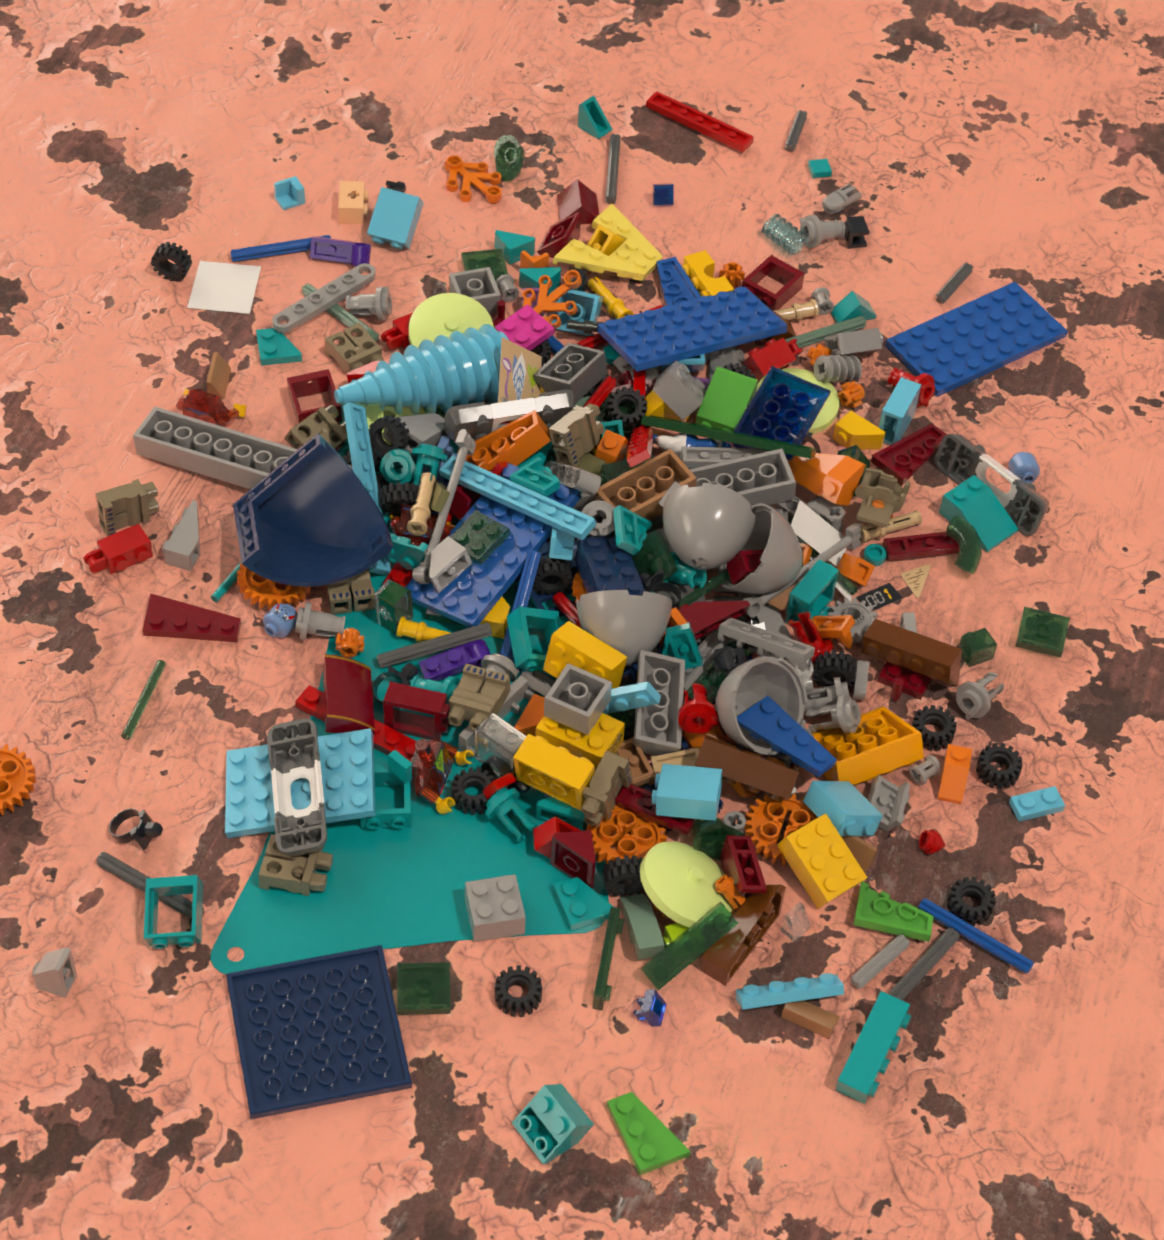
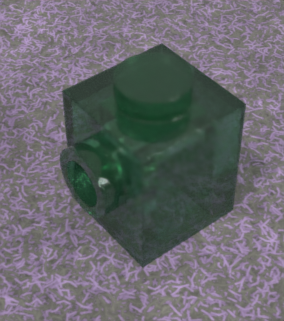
[958,628,998,668]

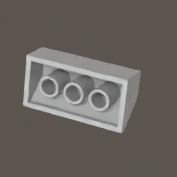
[634,650,685,756]

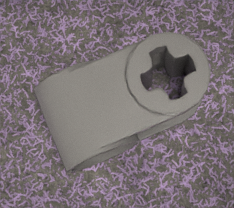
[807,495,845,533]

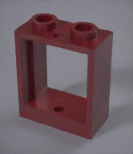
[742,255,805,311]
[287,369,343,424]
[383,682,450,742]

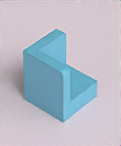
[274,176,305,210]
[549,527,575,560]

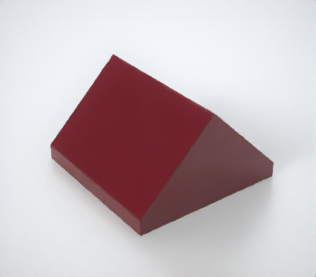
[557,179,599,224]
[537,212,581,258]
[550,830,596,889]

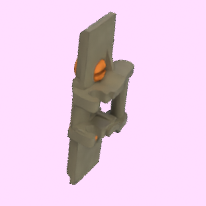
[855,466,910,528]

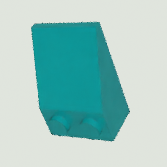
[939,475,1018,552]

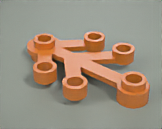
[444,155,502,204]
[522,270,582,329]

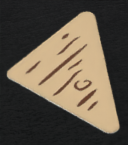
[901,564,931,598]

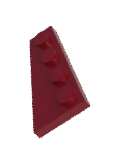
[871,423,947,486]
[143,594,241,643]

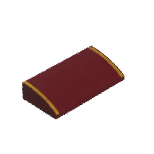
[323,654,375,735]

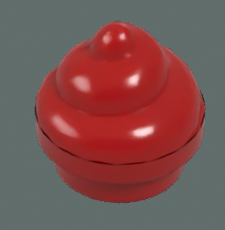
[918,829,945,855]

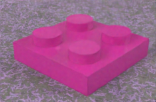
[495,304,555,351]

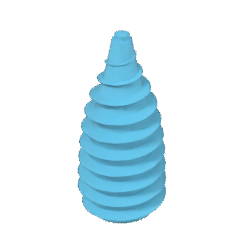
[334,324,509,415]

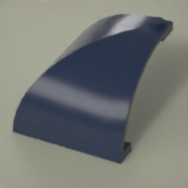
[233,433,393,587]

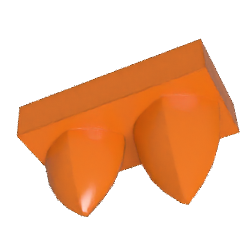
[804,615,855,649]

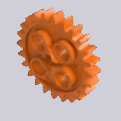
[237,563,312,610]
[0,744,36,815]
[743,793,818,866]
[586,805,667,864]

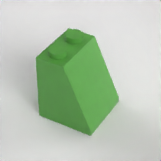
[696,366,758,444]

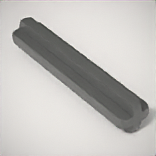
[785,110,807,152]
[935,262,973,303]

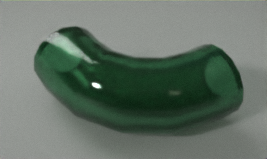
[946,515,982,575]

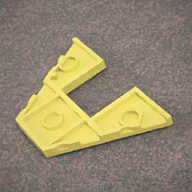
[553,204,663,281]

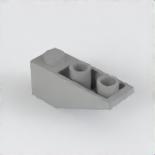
[162,500,200,571]

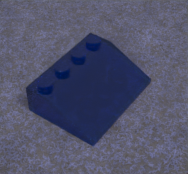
[732,366,831,461]

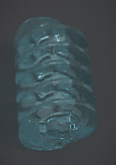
[761,213,805,255]

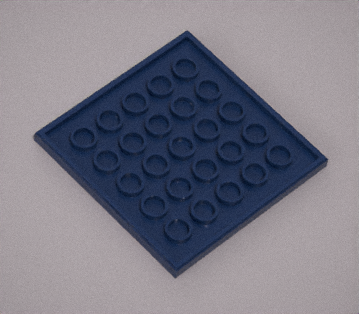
[226,945,412,1119]

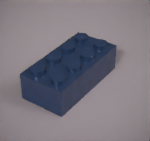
[575,537,645,596]

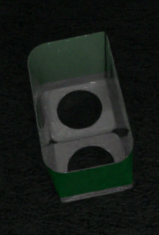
[374,579,413,635]

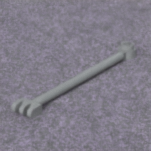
[412,429,476,584]
[743,523,861,618]

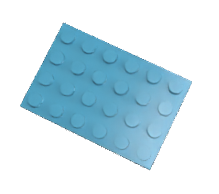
[225,728,376,838]

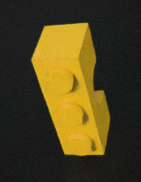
[682,250,734,297]

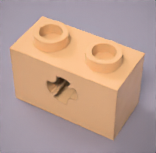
[338,181,369,224]

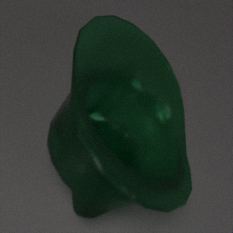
[494,135,525,181]
[693,818,745,861]

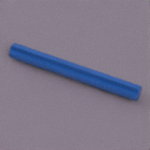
[230,235,331,262]
[500,550,541,661]
[918,898,1034,973]

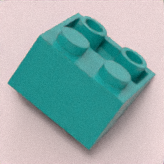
[512,1084,594,1164]

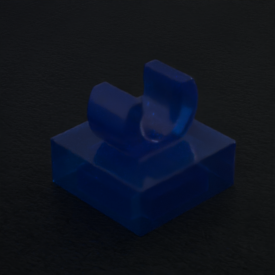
[653,183,674,205]
[633,989,667,1027]

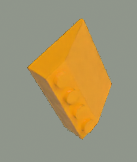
[812,706,924,785]

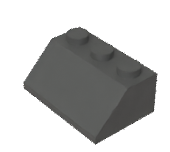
[533,343,607,405]

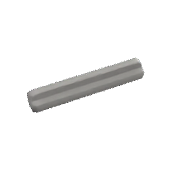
[850,934,910,989]

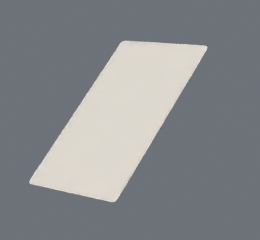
[791,501,847,567]

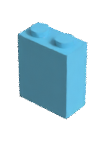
[367,187,424,250]
[879,377,921,445]
[652,764,722,821]
[803,781,883,836]

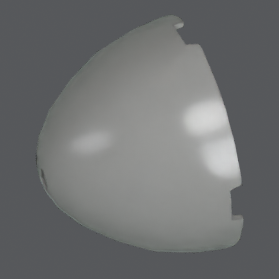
[663,483,756,570]
[718,503,802,595]
[576,590,672,667]
[715,656,807,755]

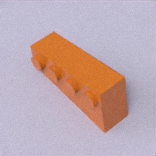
[458,410,551,472]

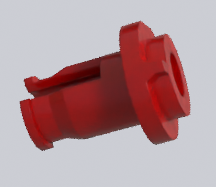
[888,368,935,407]
[788,612,833,665]
[678,683,718,734]

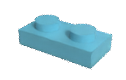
[1009,786,1065,822]

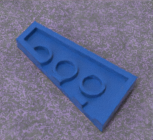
[656,257,701,306]
[737,695,837,777]

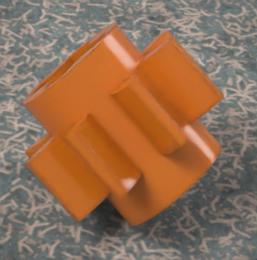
[719,262,745,288]
[807,344,832,366]
[838,381,865,409]
[335,628,365,658]

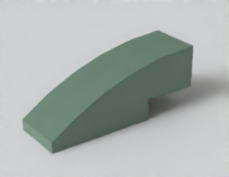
[620,893,665,960]

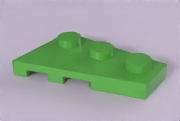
[853,881,934,942]
[606,1092,691,1175]

